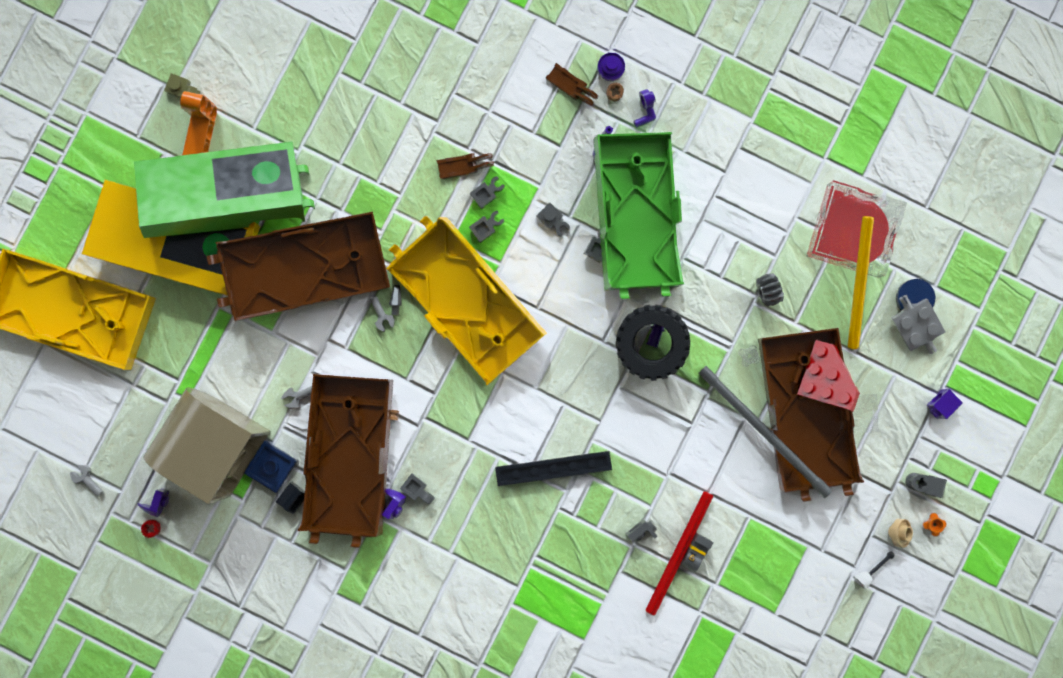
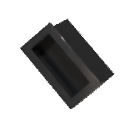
[276,481,305,514]

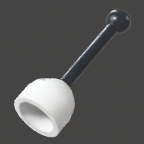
[854,551,895,589]

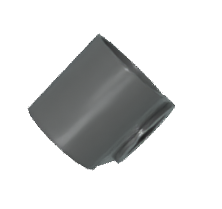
[905,473,947,498]

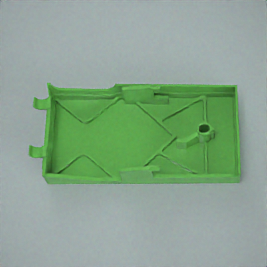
[593,132,684,299]

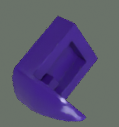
[138,488,169,517]
[382,488,406,519]

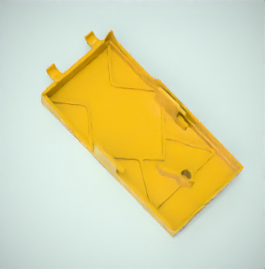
[386,216,547,385]

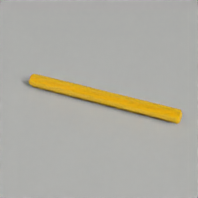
[848,216,874,349]

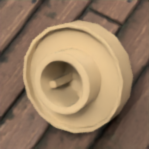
[888,518,913,548]

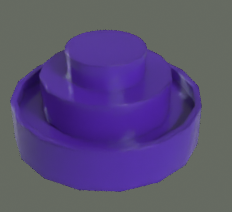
[597,52,625,81]

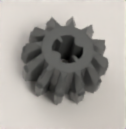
[756,273,784,307]

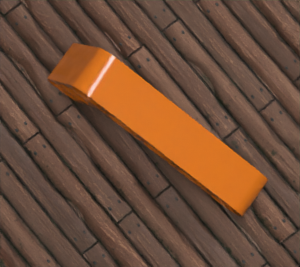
[180,91,217,155]

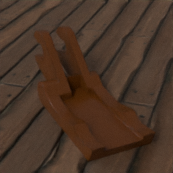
[545,63,598,106]
[436,153,494,179]

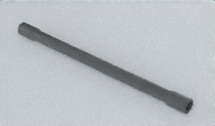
[698,366,833,499]

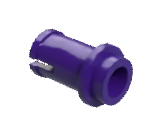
[646,324,665,348]

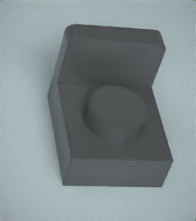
[626,519,657,542]

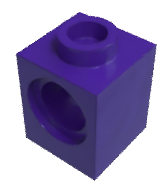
[927,389,963,419]

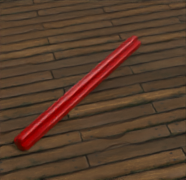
[645,491,713,616]

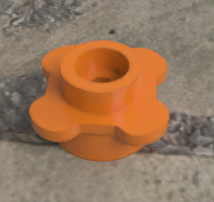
[923,513,947,536]

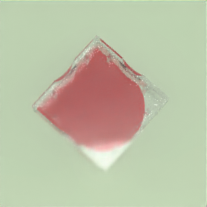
[806,180,907,278]

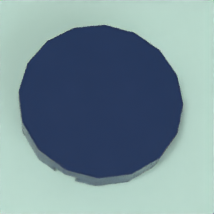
[896,279,936,311]

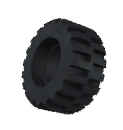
[616,304,690,381]

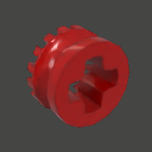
[141,519,161,538]

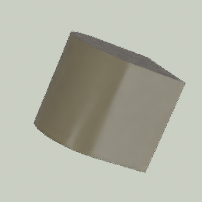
[143,387,271,504]

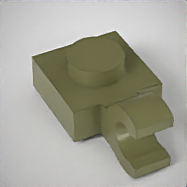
[164,73,201,98]

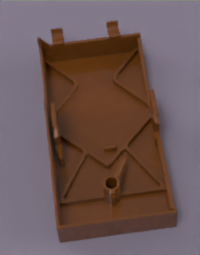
[758,328,864,502]

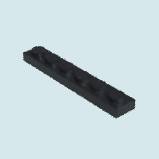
[495,451,612,486]

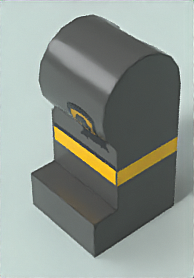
[681,532,714,572]

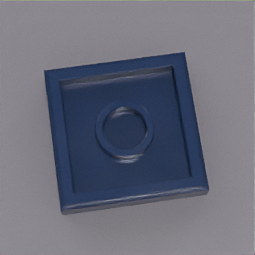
[244,440,298,493]

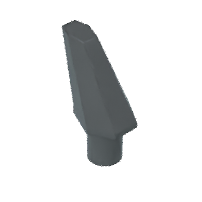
[389,285,402,315]

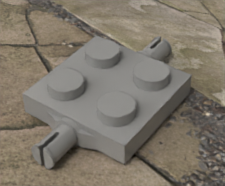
[891,295,946,354]

